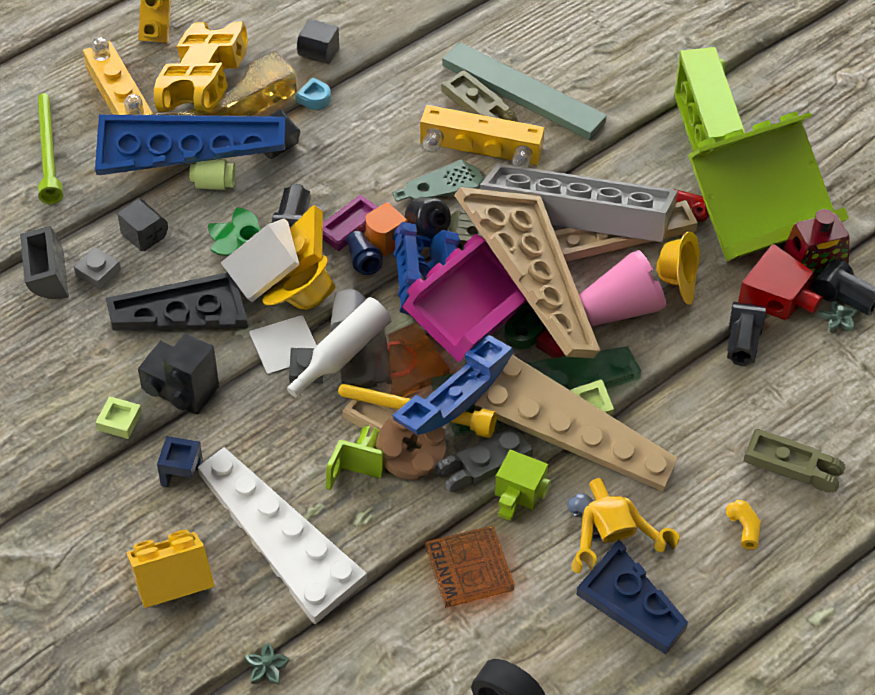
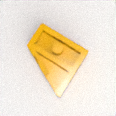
[277,205,323,283]

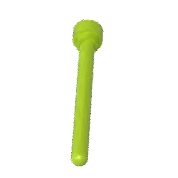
[38,93,63,204]

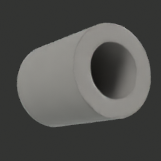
[330,289,366,332]

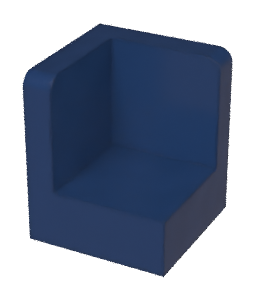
[157,436,203,487]

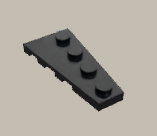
[106,272,248,331]

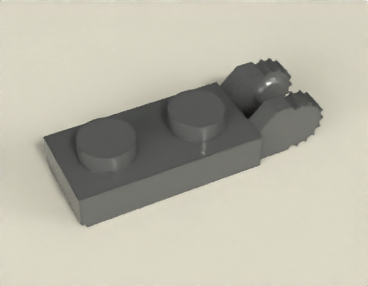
[434,426,533,493]

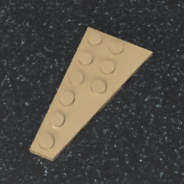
[454,187,600,358]

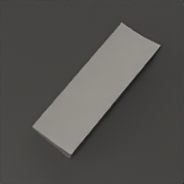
[480,163,678,243]

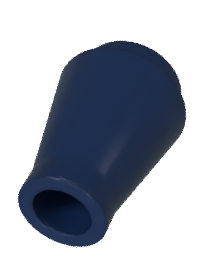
[346,231,383,275]

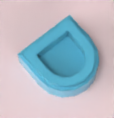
[295,77,331,110]

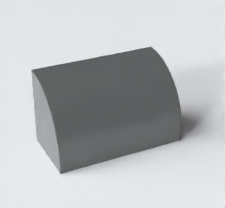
[20,226,69,299]

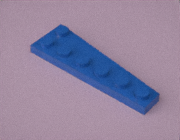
[95,114,286,175]

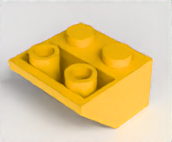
[126,530,215,608]

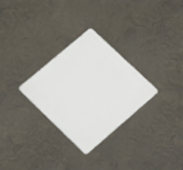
[249,315,317,374]

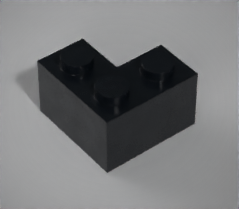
[138,333,219,415]

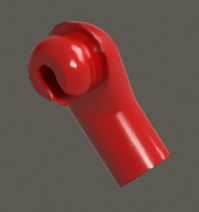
[674,189,710,222]

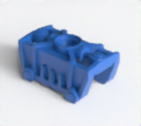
[392,222,460,315]

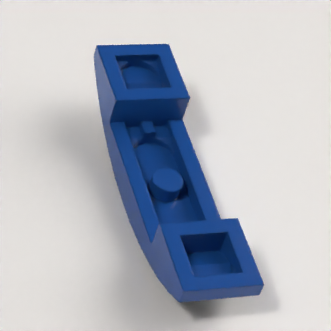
[392,334,513,435]

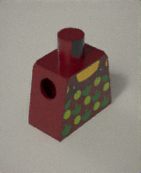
[783,209,850,276]

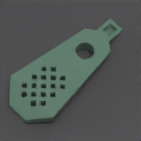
[392,159,484,202]

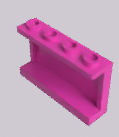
[402,233,528,363]

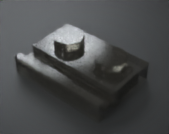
[340,328,392,389]

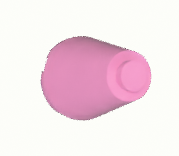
[579,250,667,327]

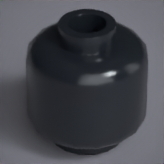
[404,197,451,239]

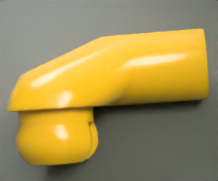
[726,500,761,550]

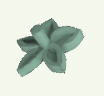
[817,301,856,332]
[245,642,290,685]

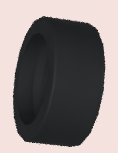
[471,658,545,695]

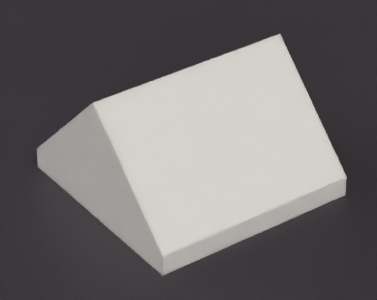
[221,219,300,302]

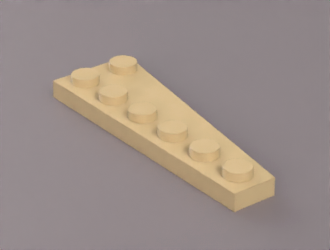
[474,355,677,492]

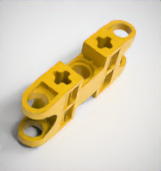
[154,21,248,112]

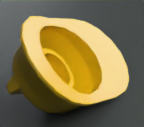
[656,232,700,305]
[263,255,336,310]

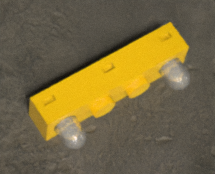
[83,37,154,115]
[420,105,545,168]

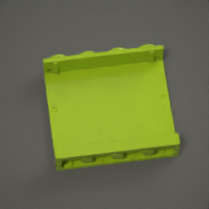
[688,111,849,262]

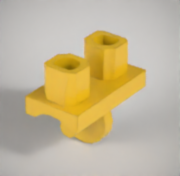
[138,0,171,43]

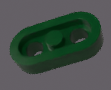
[505,302,547,349]

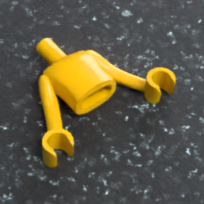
[571,478,680,573]

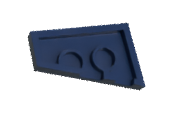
[576,539,688,655]

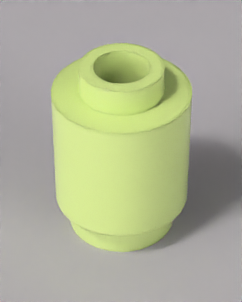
[189,159,236,190]

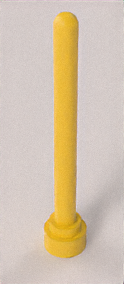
[338,384,497,438]

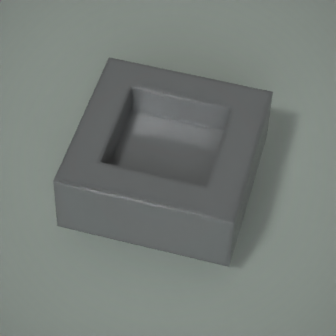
[289,348,323,383]

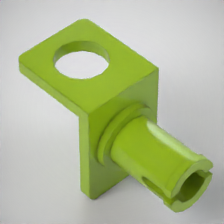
[326,426,384,490]

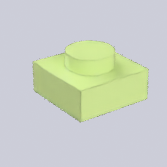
[570,380,614,415]
[95,396,142,439]

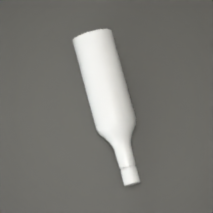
[287,297,392,398]

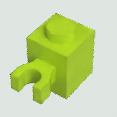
[495,450,551,521]

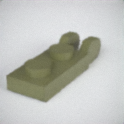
[441,70,518,122]
[743,429,845,493]

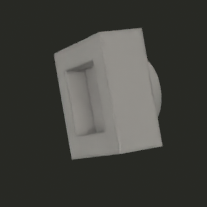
[74,247,121,289]

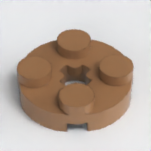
[376,417,446,480]

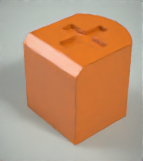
[365,202,407,256]

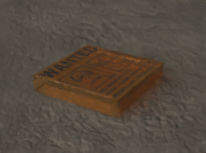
[425,525,515,608]

